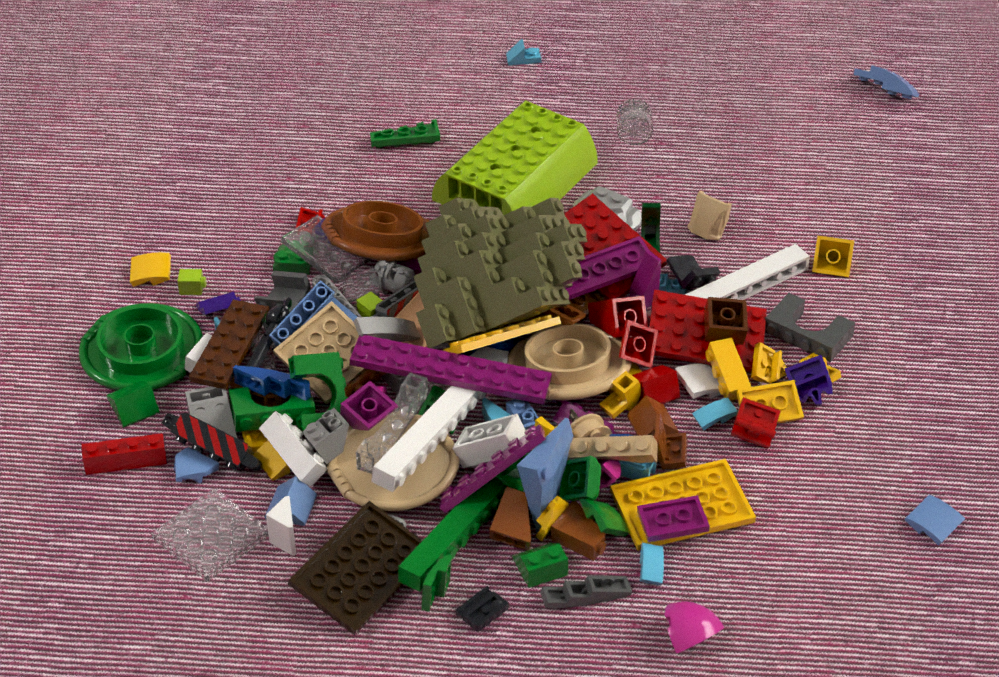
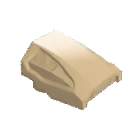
[687,191,732,240]

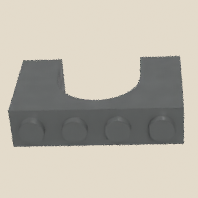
[765,293,855,362]

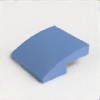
[904,494,965,546]

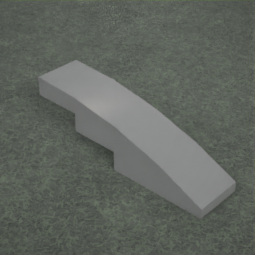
[353,317,421,342]

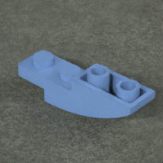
[853,65,919,99]

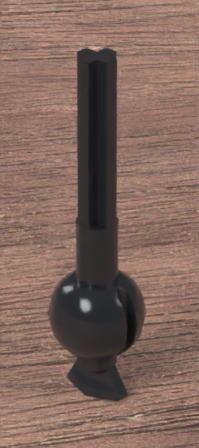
[246,297,292,368]

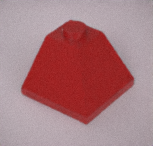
[619,320,658,368]

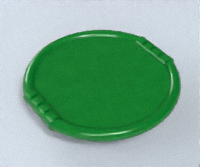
[79,303,203,390]

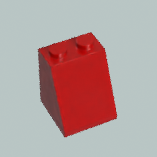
[588,296,648,338]

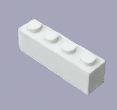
[259,411,327,486]

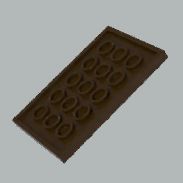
[288,501,423,636]

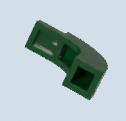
[641,203,661,253]

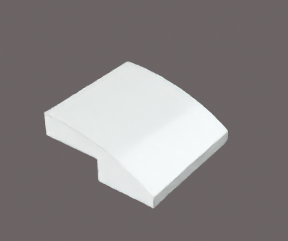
[675,364,721,399]

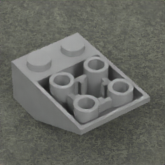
[185,386,237,438]

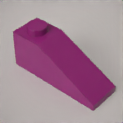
[629,250,662,309]

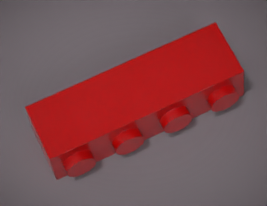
[82,433,167,475]

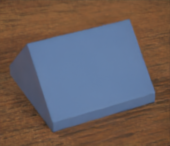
[265,476,317,526]

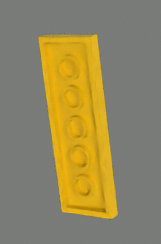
[443,314,561,354]

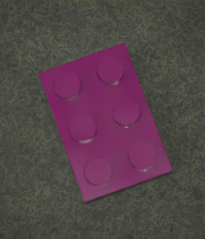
[637,495,710,542]

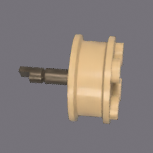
[569,409,612,438]

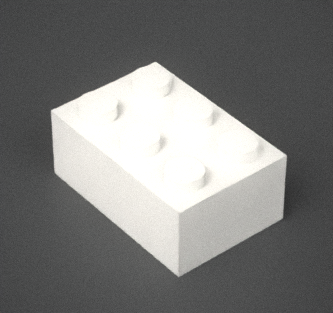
[453,414,526,468]

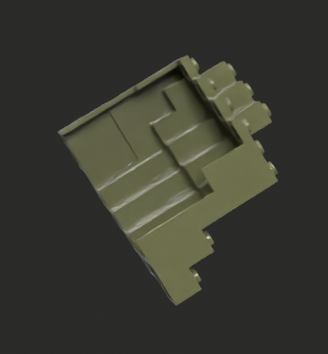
[413,198,588,349]

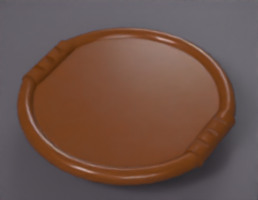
[321,201,430,261]

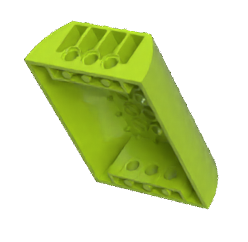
[432,100,598,215]

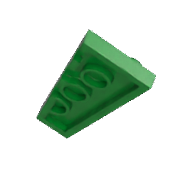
[370,119,440,148]

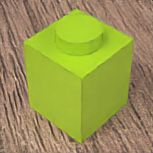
[177,269,206,295]
[356,292,383,317]

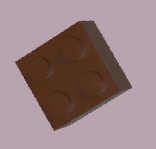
[704,297,748,345]

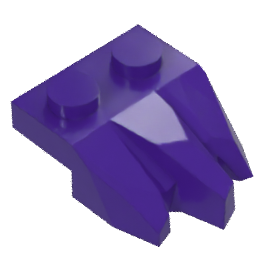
[785,355,833,406]

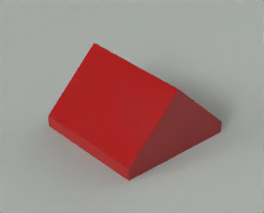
[632,365,681,404]

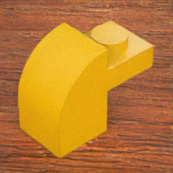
[599,371,641,419]

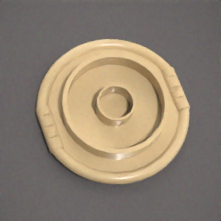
[507,323,632,401]
[327,412,460,511]

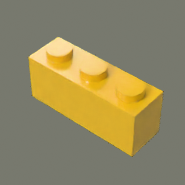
[706,338,751,401]

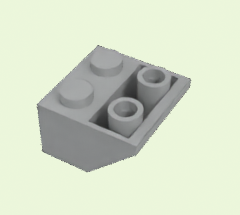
[302,408,349,464]

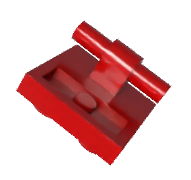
[730,397,781,449]

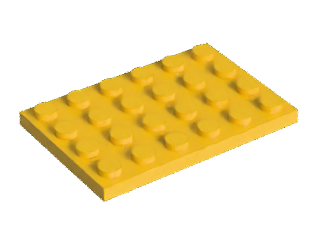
[610,459,756,551]

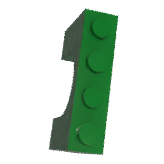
[288,352,348,438]
[229,387,315,432]

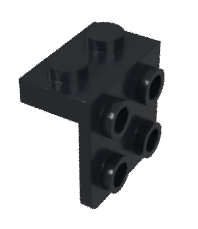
[666,255,721,289]

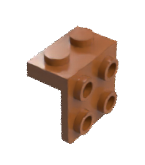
[652,414,688,470]

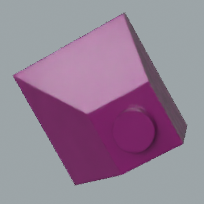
[340,381,398,431]

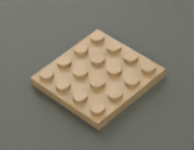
[273,301,367,404]

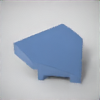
[173,447,220,483]

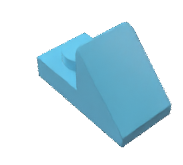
[506,39,541,65]

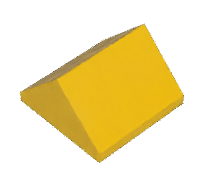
[812,235,854,277]

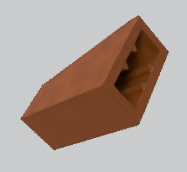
[489,487,531,551]
[551,501,606,561]

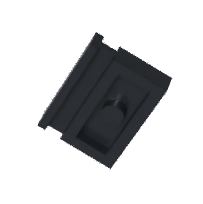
[456,586,509,632]

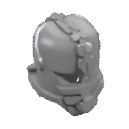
[370,260,416,295]

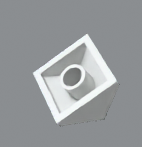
[266,496,296,556]

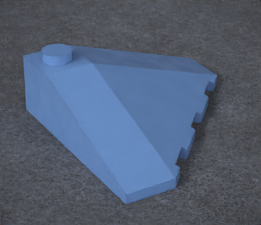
[517,418,573,533]

